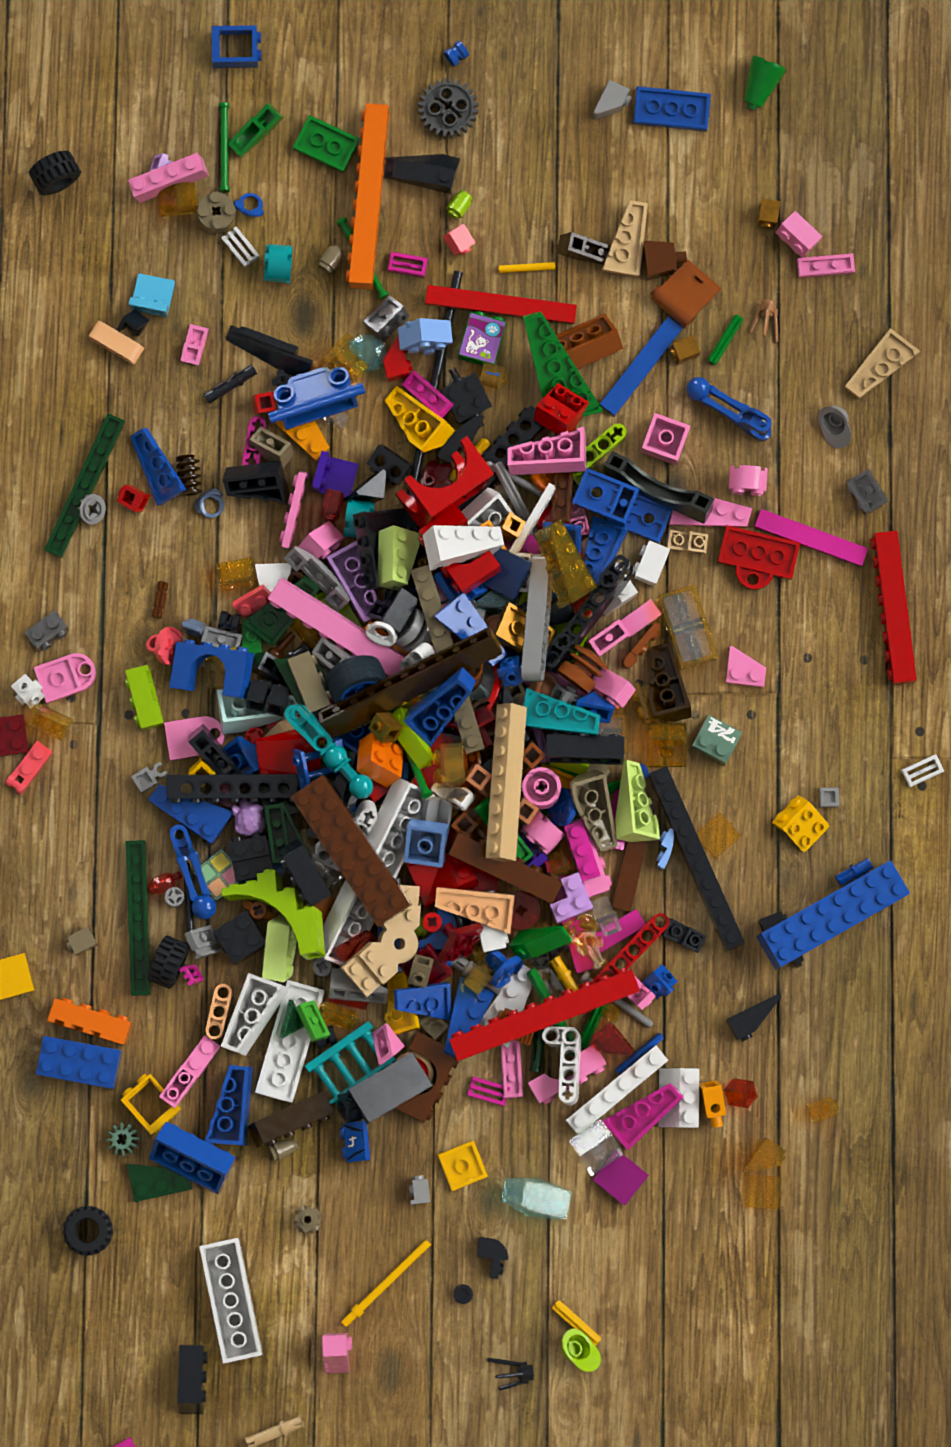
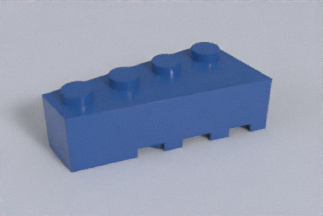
[404,667,476,747]

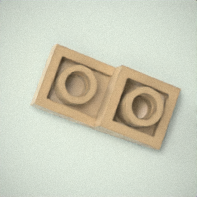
[666,529,708,554]

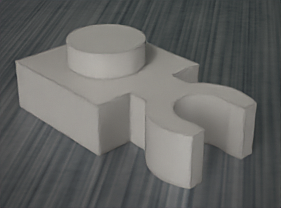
[131,762,168,793]

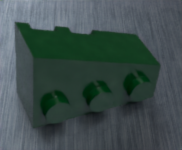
[264,803,312,866]

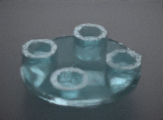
[348,334,386,372]

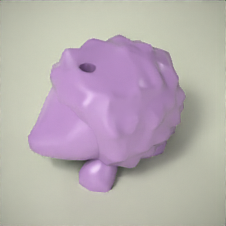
[232,799,266,837]

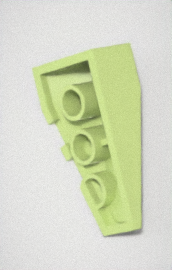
[615,760,660,842]

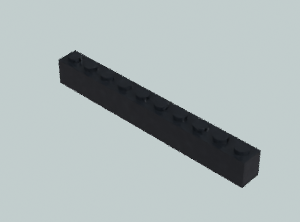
[648,766,745,952]

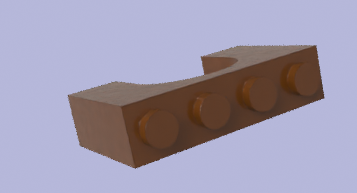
[395,1032,459,1123]

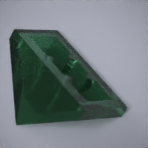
[279,999,304,1039]

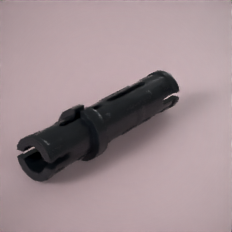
[203,364,258,404]

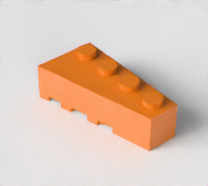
[47,997,132,1045]

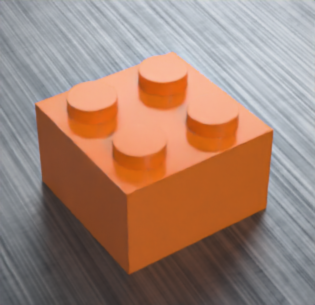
[356,732,404,788]

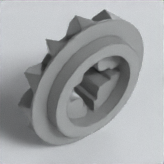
[78,494,106,524]

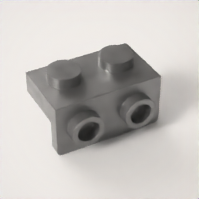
[846,469,889,514]

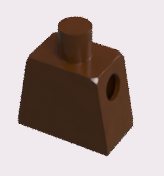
[643,241,687,281]

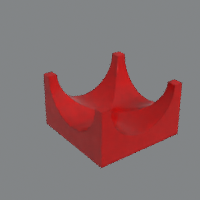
[395,436,494,529]

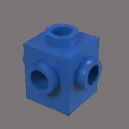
[497,655,523,687]
[642,964,678,999]

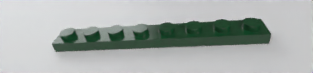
[44,413,125,558]
[126,840,151,996]

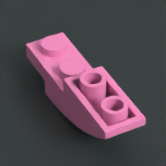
[159,1035,221,1108]

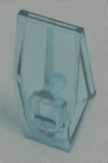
[501,1178,572,1220]

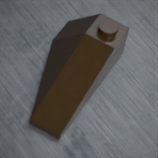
[649,642,691,722]

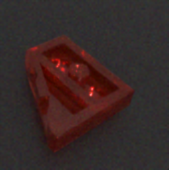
[331,930,378,963]

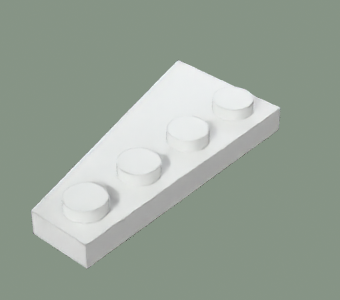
[480,964,532,1048]

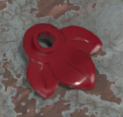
[420,460,453,488]

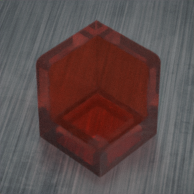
[724,1078,758,1108]

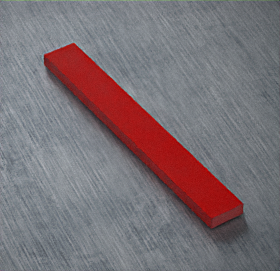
[425,285,577,324]

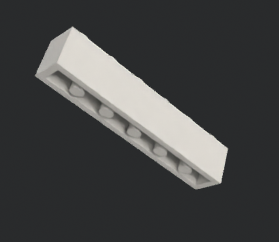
[565,1046,668,1136]

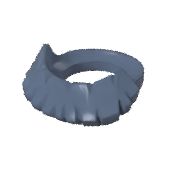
[194,488,224,518]

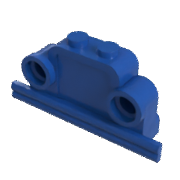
[268,367,366,430]

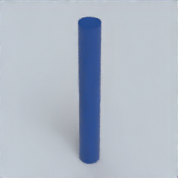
[615,1032,664,1075]

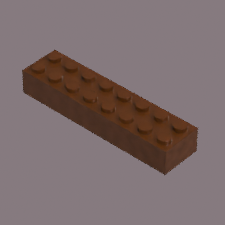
[291,775,412,927]

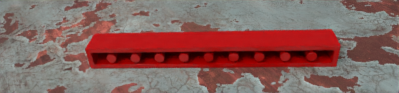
[449,967,640,1062]

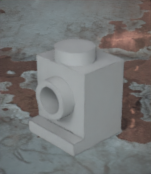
[409,1175,430,1205]

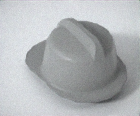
[818,405,851,448]

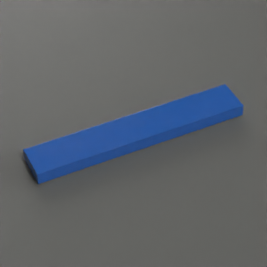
[600,317,683,417]

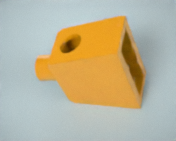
[699,1080,726,1128]

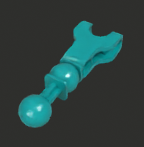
[285,704,373,799]

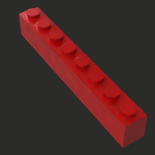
[870,530,917,685]

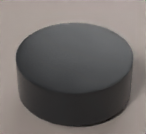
[453,1284,473,1304]

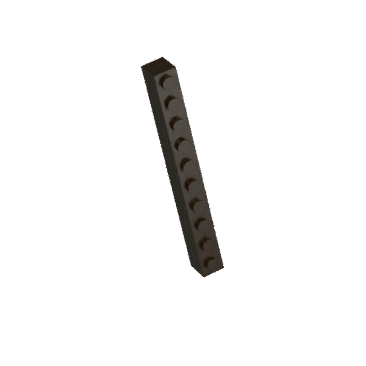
[318,627,502,738]

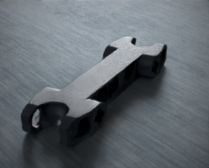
[546,554,634,675]

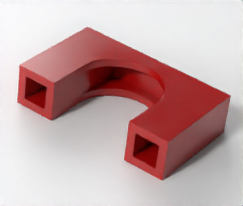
[418,505,501,595]

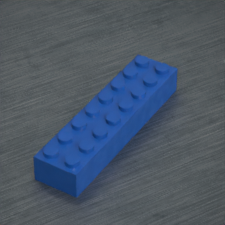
[756,860,910,970]

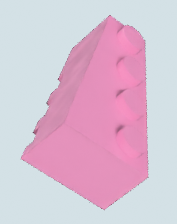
[508,427,586,475]
[322,1333,352,1373]

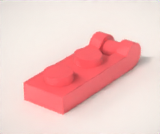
[5,741,53,795]

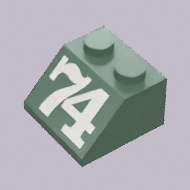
[691,715,742,766]

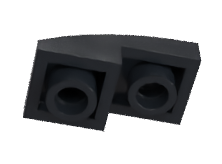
[661,918,706,953]

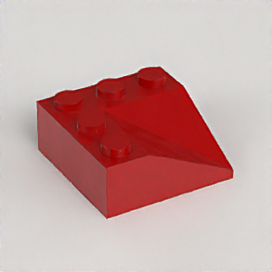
[405,828,478,909]

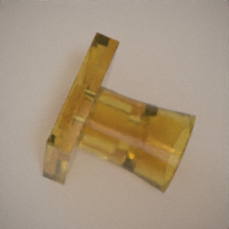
[320,332,370,385]

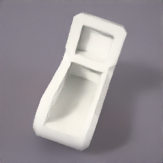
[431,775,475,811]

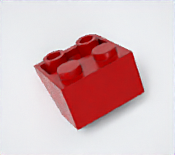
[534,383,589,435]

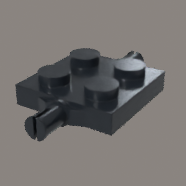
[441,367,492,427]

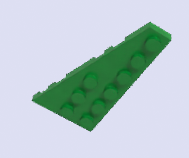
[523,311,604,417]

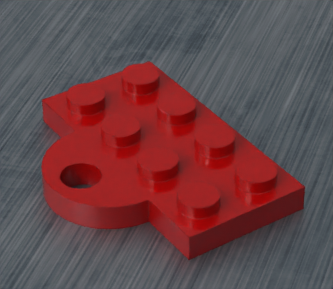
[717,525,800,590]

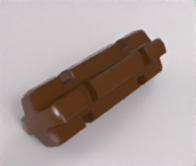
[152,581,168,619]

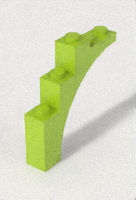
[221,869,325,960]

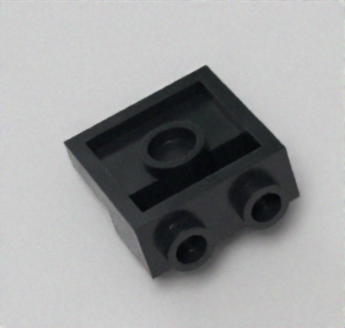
[228,833,273,882]

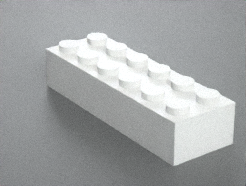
[199,1238,263,1363]

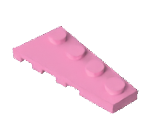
[279,471,309,548]
[669,488,752,528]

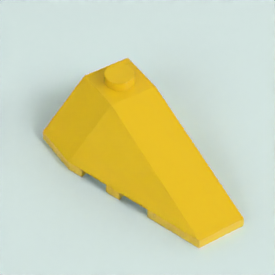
[385,386,455,452]

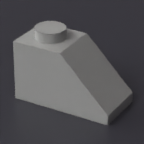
[593,80,631,119]

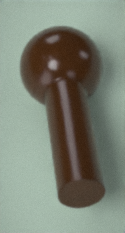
[268,631,296,659]

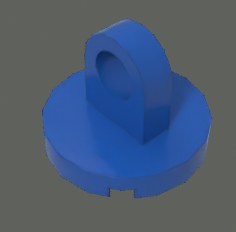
[547,788,580,826]
[485,950,523,988]

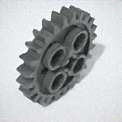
[418,78,478,139]

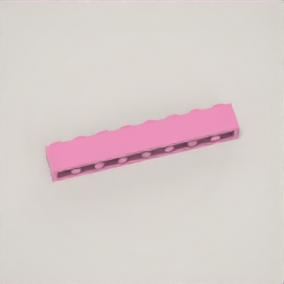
[268,577,406,678]

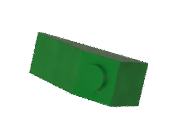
[509,926,572,960]

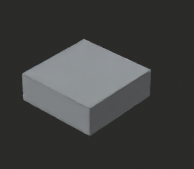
[819,788,839,808]

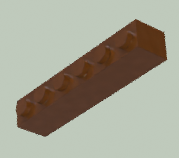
[446,831,562,904]

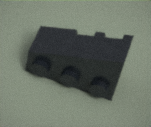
[222,461,290,505]
[278,839,331,906]
[177,1345,208,1414]

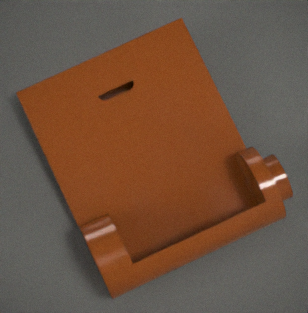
[651,260,722,329]

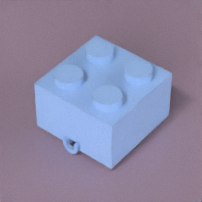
[398,318,453,355]

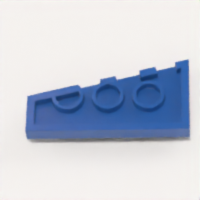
[130,428,186,506]
[579,516,628,592]

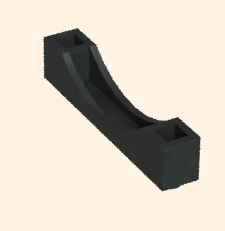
[602,451,715,524]

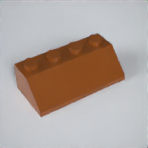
[556,313,623,369]

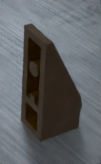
[557,232,611,265]

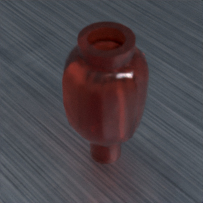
[147,871,183,895]

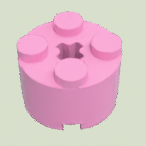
[728,465,768,496]
[522,767,561,809]
[520,811,566,854]

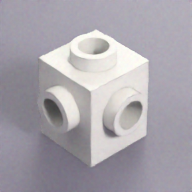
[11,674,45,709]

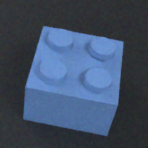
[404,819,449,868]

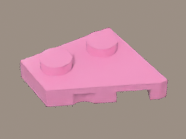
[726,646,766,688]

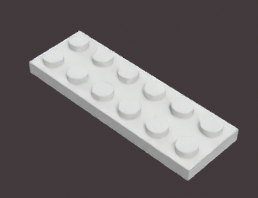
[255,980,325,1103]

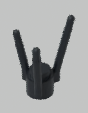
[487,1358,534,1391]

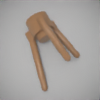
[749,299,778,343]

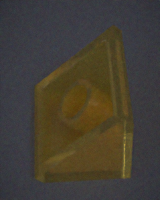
[158,182,198,217]

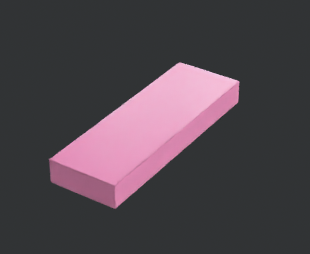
[797,254,855,278]
[500,1040,523,1098]

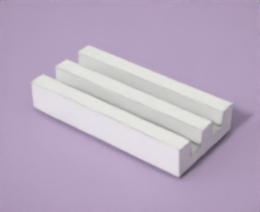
[221,227,260,268]
[901,754,944,788]

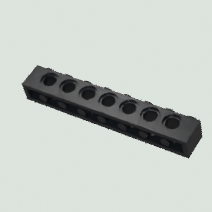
[458,405,544,512]
[166,774,319,803]

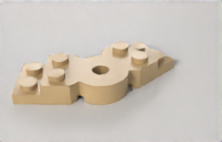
[341,885,421,997]

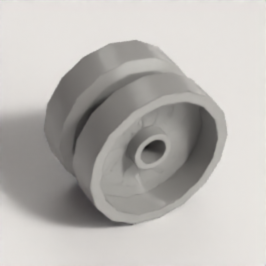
[395,608,432,653]

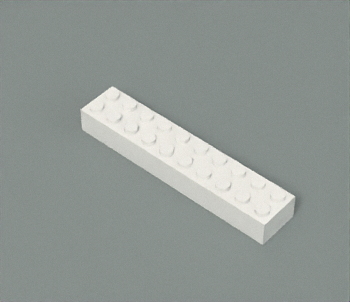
[322,778,436,966]

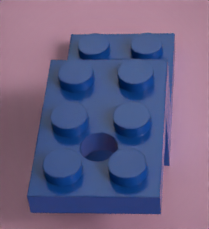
[572,468,673,544]

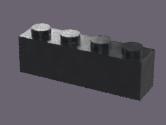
[546,732,624,765]

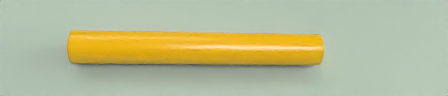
[499,262,555,273]

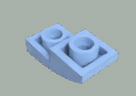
[656,828,674,870]

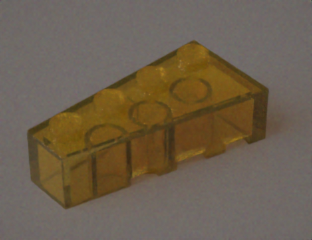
[535,519,597,609]

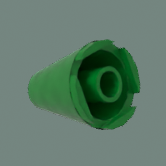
[744,55,786,110]

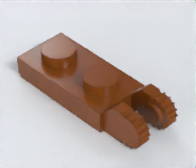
[621,623,661,669]

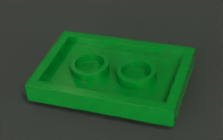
[293,115,360,173]

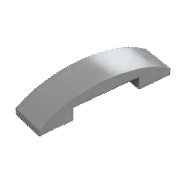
[283,546,350,612]

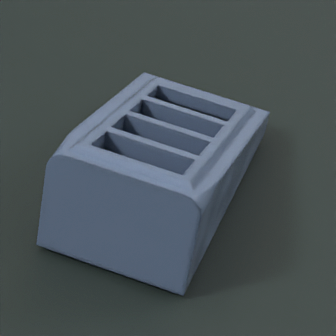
[182,618,206,638]

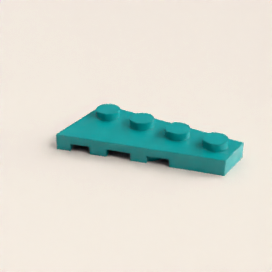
[524,688,601,735]

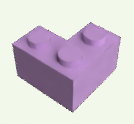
[549,872,593,925]

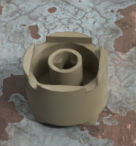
[196,191,235,234]

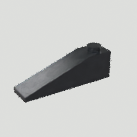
[383,154,460,194]

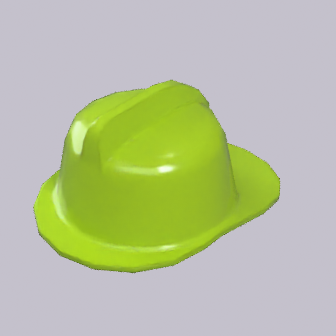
[561,1329,601,1372]

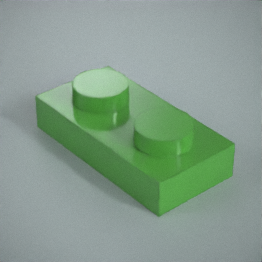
[296,1000,330,1042]

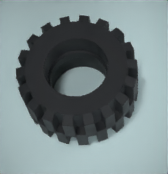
[29,150,81,195]
[147,935,189,989]
[62,1206,113,1256]

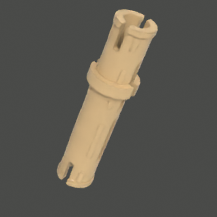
[245,1415,305,1447]

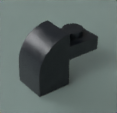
[477,1237,508,1279]

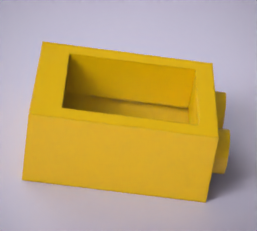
[121,1074,182,1136]

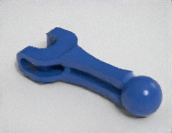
[686,377,772,441]
[170,825,216,920]

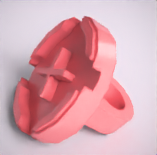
[146,627,183,665]

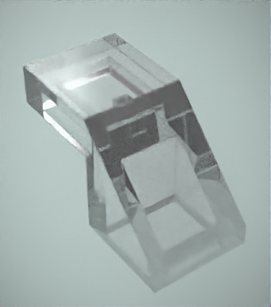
[591,895,622,937]

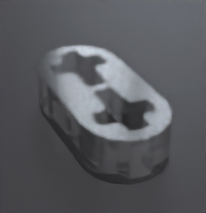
[539,968,564,998]

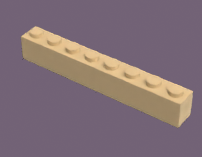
[486,703,527,862]

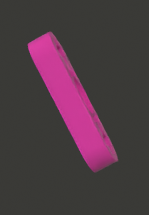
[242,416,267,465]

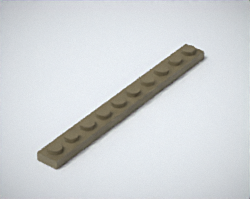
[411,565,485,755]

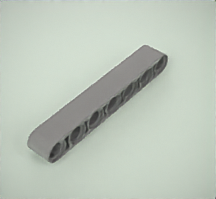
[521,554,554,681]

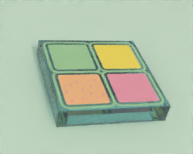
[192,848,242,902]

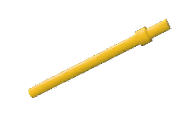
[341,1240,431,1327]

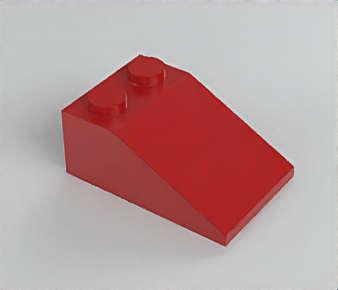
[255,730,321,774]

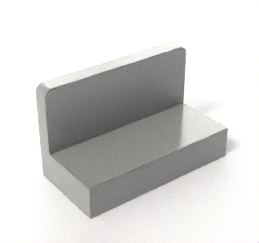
[420,796,453,834]

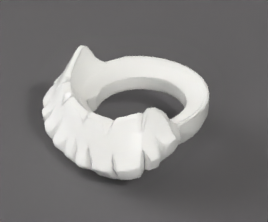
[366,621,398,646]

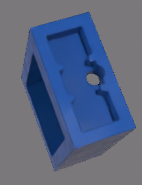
[212,25,261,68]

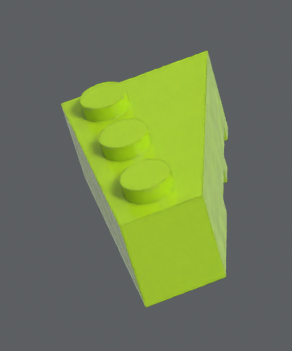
[125,664,164,731]

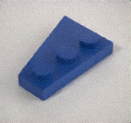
[394,982,451,1021]

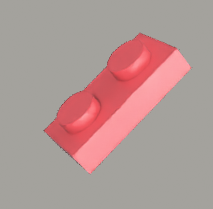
[233,585,271,618]

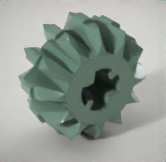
[106,1123,140,1156]

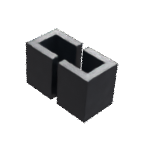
[246,679,290,717]

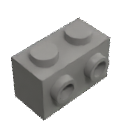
[312,637,352,669]

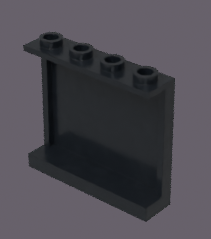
[353,508,427,590]

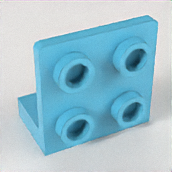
[129,274,175,318]

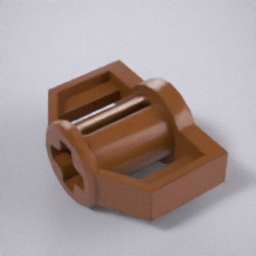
[242,899,276,921]

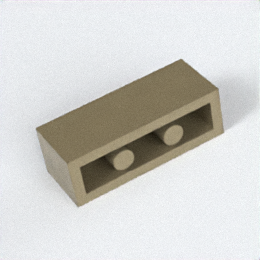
[287,651,332,713]

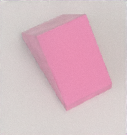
[372,1023,405,1065]

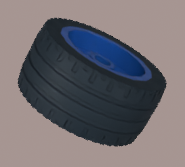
[326,655,386,703]

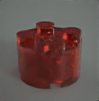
[511,891,540,932]

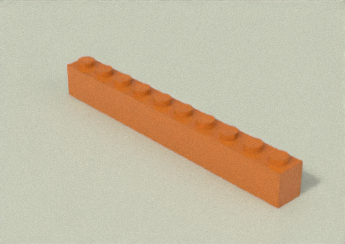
[346,103,390,290]

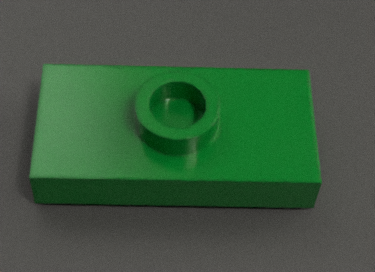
[242,618,262,657]

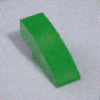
[228,103,284,157]

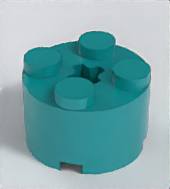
[264,244,293,284]
[343,499,375,538]

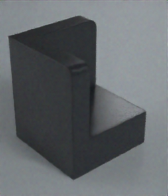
[116,309,149,336]

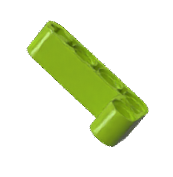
[573,423,626,493]

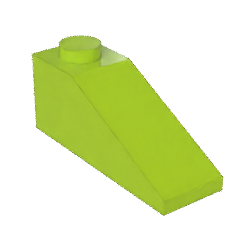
[392,707,434,769]

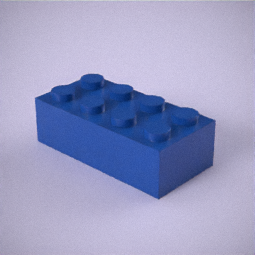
[36,1036,122,1090]
[148,1122,235,1194]

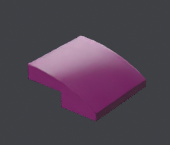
[592,1149,649,1206]

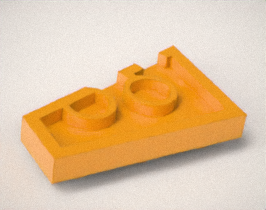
[275,420,330,462]

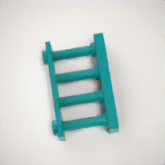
[305,1021,395,1105]

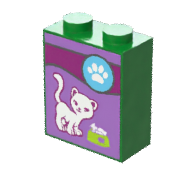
[458,311,507,369]

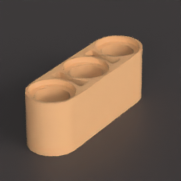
[88,321,144,365]
[206,984,233,1040]

